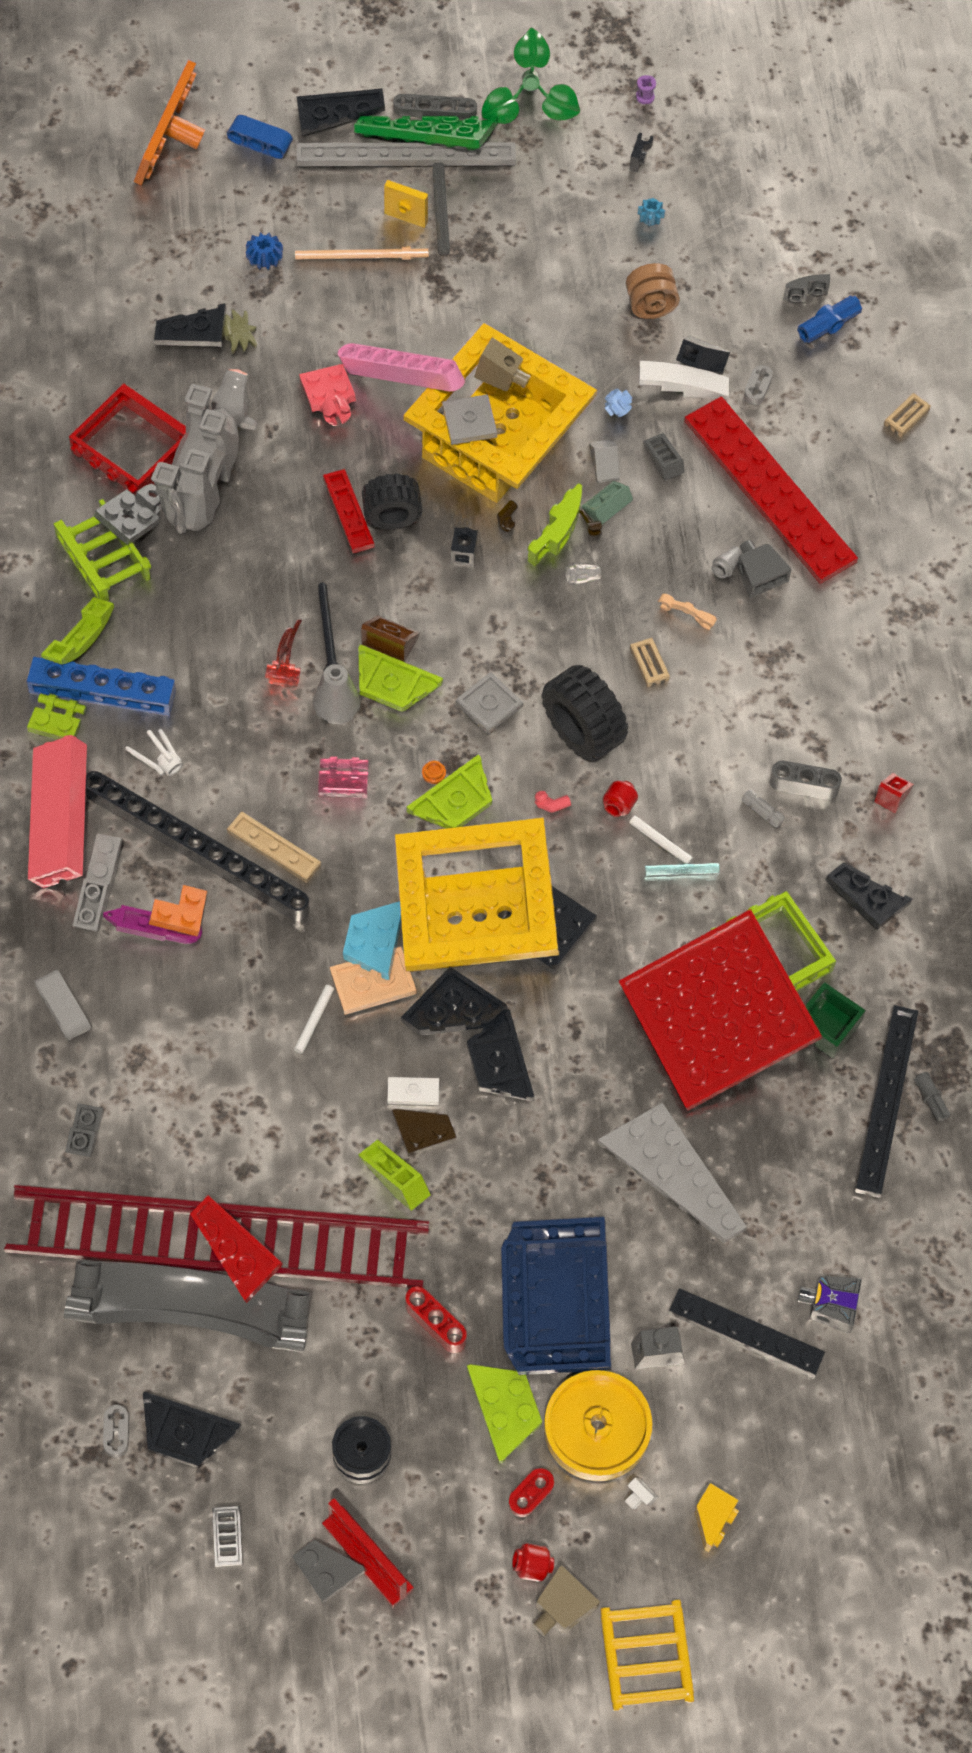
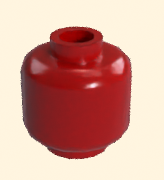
[602,780,638,817]
[512,1543,554,1582]

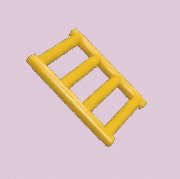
[600,1600,695,1711]

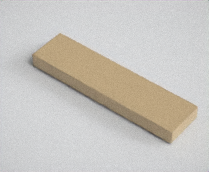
[227,811,321,883]

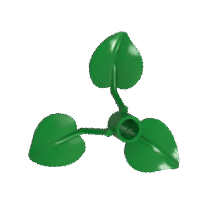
[481,27,580,124]

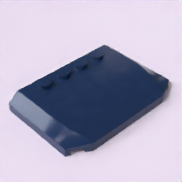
[501,1217,612,1375]

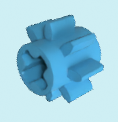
[637,198,665,226]

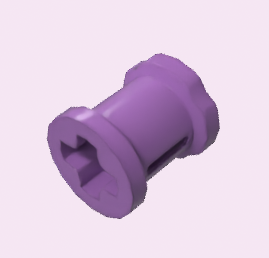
[636,75,656,104]

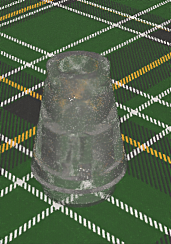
[565,563,601,586]

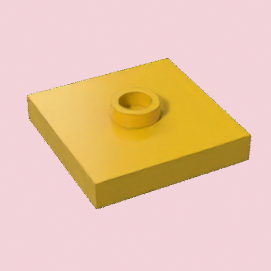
[384,180,428,228]

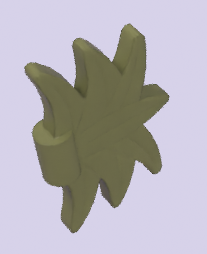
[224,310,257,354]

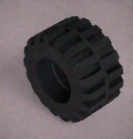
[362,473,423,530]

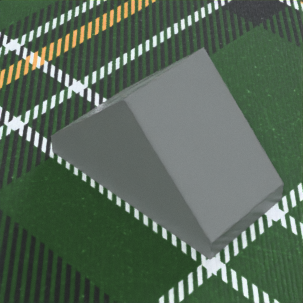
[589,440,620,483]

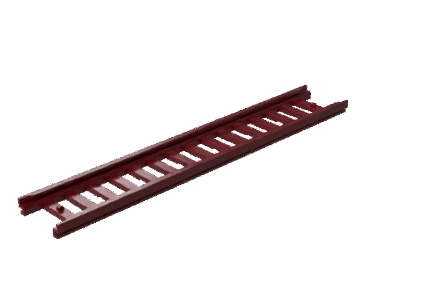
[4,1185,429,1288]

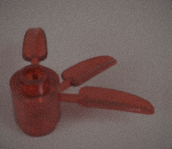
[265,619,302,688]

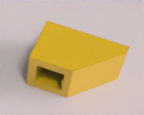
[694,1483,739,1552]

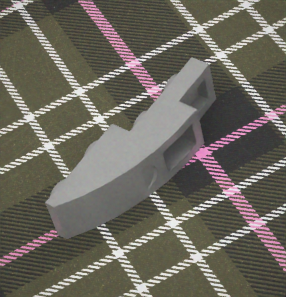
[72,833,122,932]

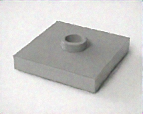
[442,395,497,445]
[455,672,523,734]

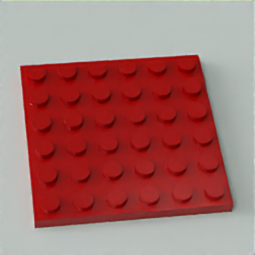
[619,909,822,1111]

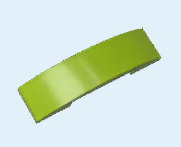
[41,597,114,664]

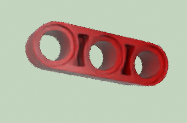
[405,1286,467,1353]

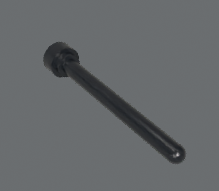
[318,582,339,673]

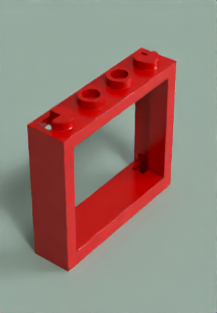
[69,383,186,495]

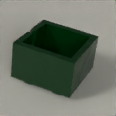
[805,982,866,1059]

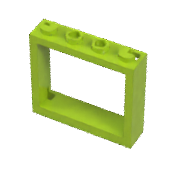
[710,891,836,991]

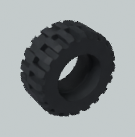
[542,665,628,760]

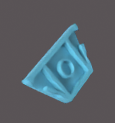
[343,901,402,980]

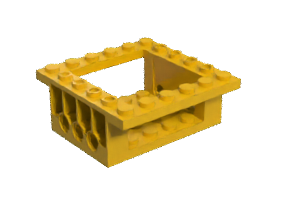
[403,323,597,503]
[395,818,559,972]

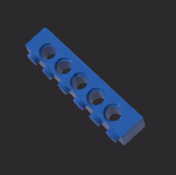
[27,657,176,716]

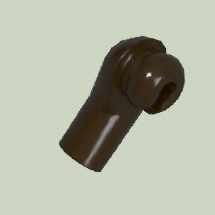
[497,500,518,532]

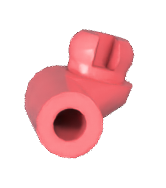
[535,791,571,813]

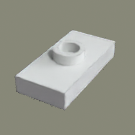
[388,1077,439,1105]

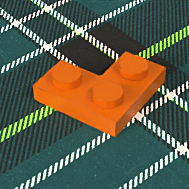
[149,885,207,936]

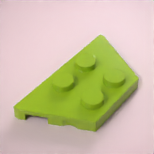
[358,644,443,712]
[406,754,492,829]
[467,1364,542,1464]

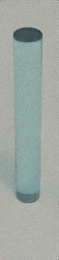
[645,863,720,876]

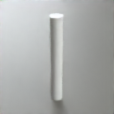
[629,816,693,866]
[294,985,334,1054]

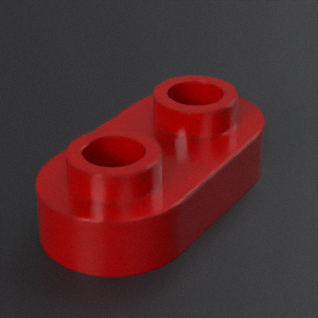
[509,1468,554,1517]

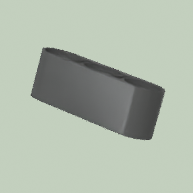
[770,761,842,800]

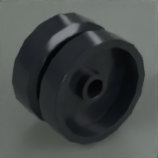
[332,1416,391,1484]

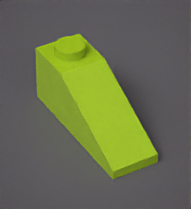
[358,1139,431,1211]

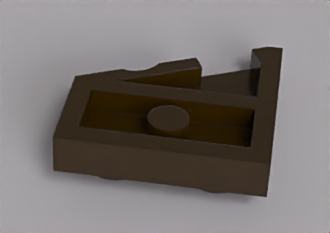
[392,1109,457,1157]

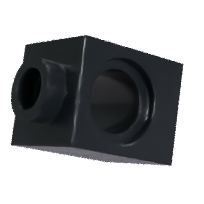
[450,527,478,566]

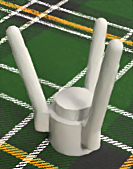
[125,729,183,776]

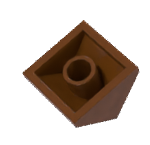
[361,615,420,662]

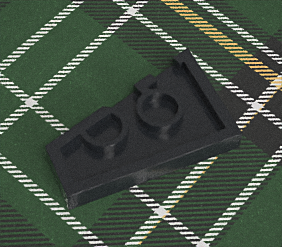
[154,303,226,347]
[825,862,913,930]

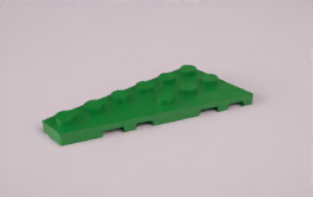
[354,116,498,150]

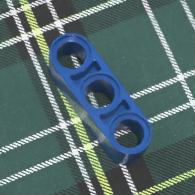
[227,115,293,159]

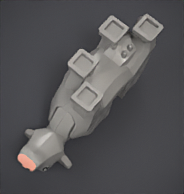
[151,369,258,534]

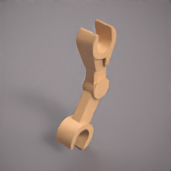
[658,593,717,630]

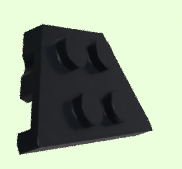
[466,1009,535,1101]
[142,1391,241,1469]

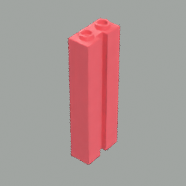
[28,735,87,888]

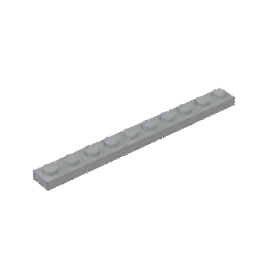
[297,142,516,166]

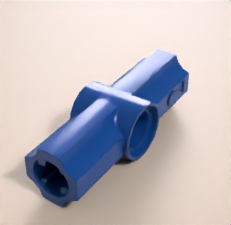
[797,295,862,343]

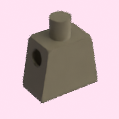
[474,338,531,391]
[533,1565,600,1636]

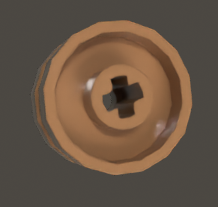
[625,263,680,319]

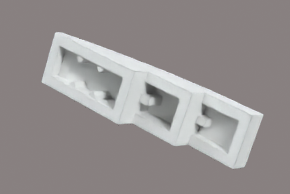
[639,360,729,399]

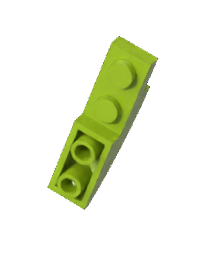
[527,483,582,566]

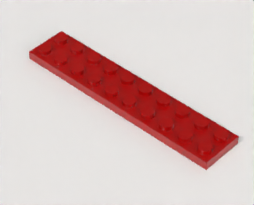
[684,396,858,584]

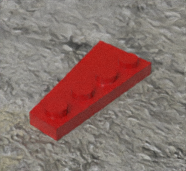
[190,1195,283,1303]

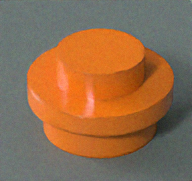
[422,760,446,784]

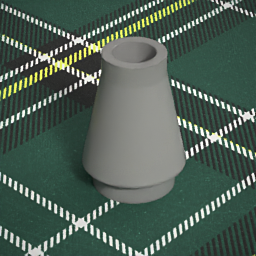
[712,546,743,578]

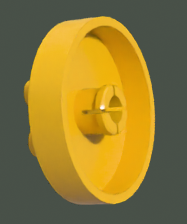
[544,1370,652,1481]

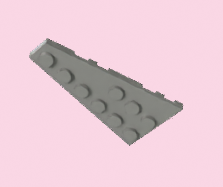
[597,1103,747,1243]

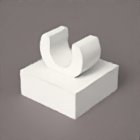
[625,1478,659,1509]

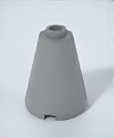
[313,664,361,724]

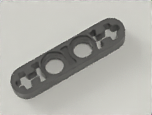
[393,94,477,120]

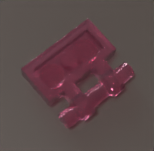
[318,756,369,798]

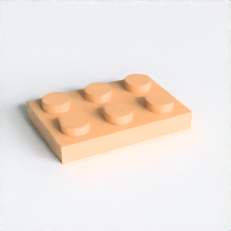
[330,947,417,1015]

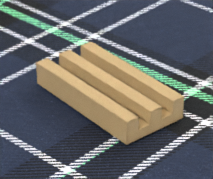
[884,393,931,437]
[630,638,670,687]

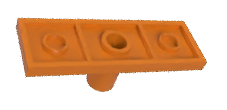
[133,60,205,185]

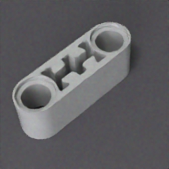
[34,969,91,1041]

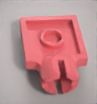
[299,364,356,426]

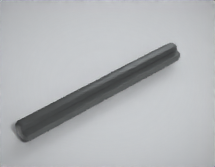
[432,163,450,255]

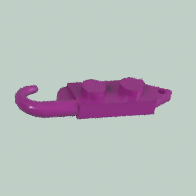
[103,905,202,944]

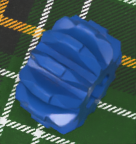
[245,232,283,270]

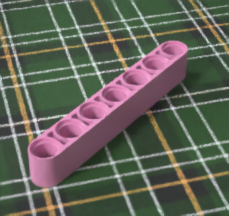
[338,343,465,391]

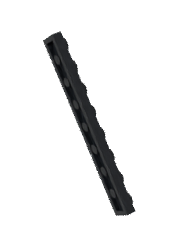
[855,1005,919,1198]

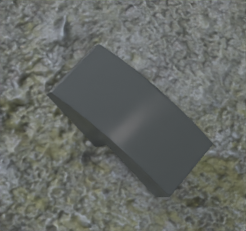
[783,274,830,302]
[65,1103,104,1157]

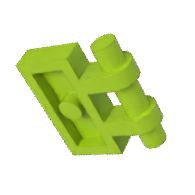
[27,693,87,740]

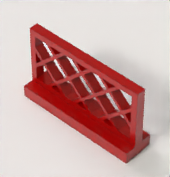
[322,1498,414,1608]

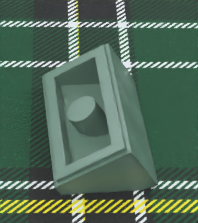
[581,481,633,524]

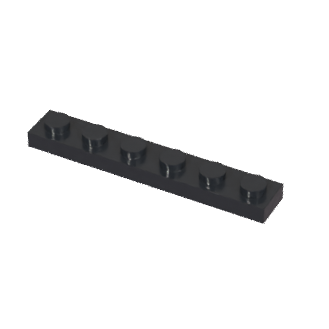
[668,1288,825,1378]

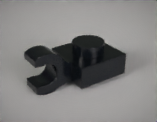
[629,133,653,173]

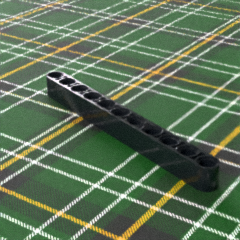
[85,771,310,921]

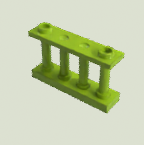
[53,499,151,601]

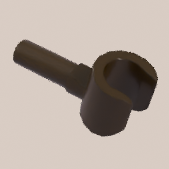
[579,509,602,536]

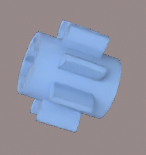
[604,388,632,417]

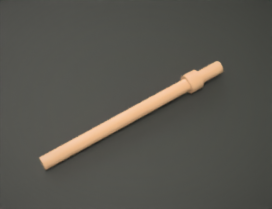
[295,246,429,260]

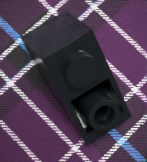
[676,336,731,373]

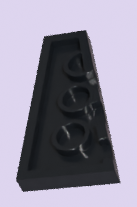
[296,88,385,136]

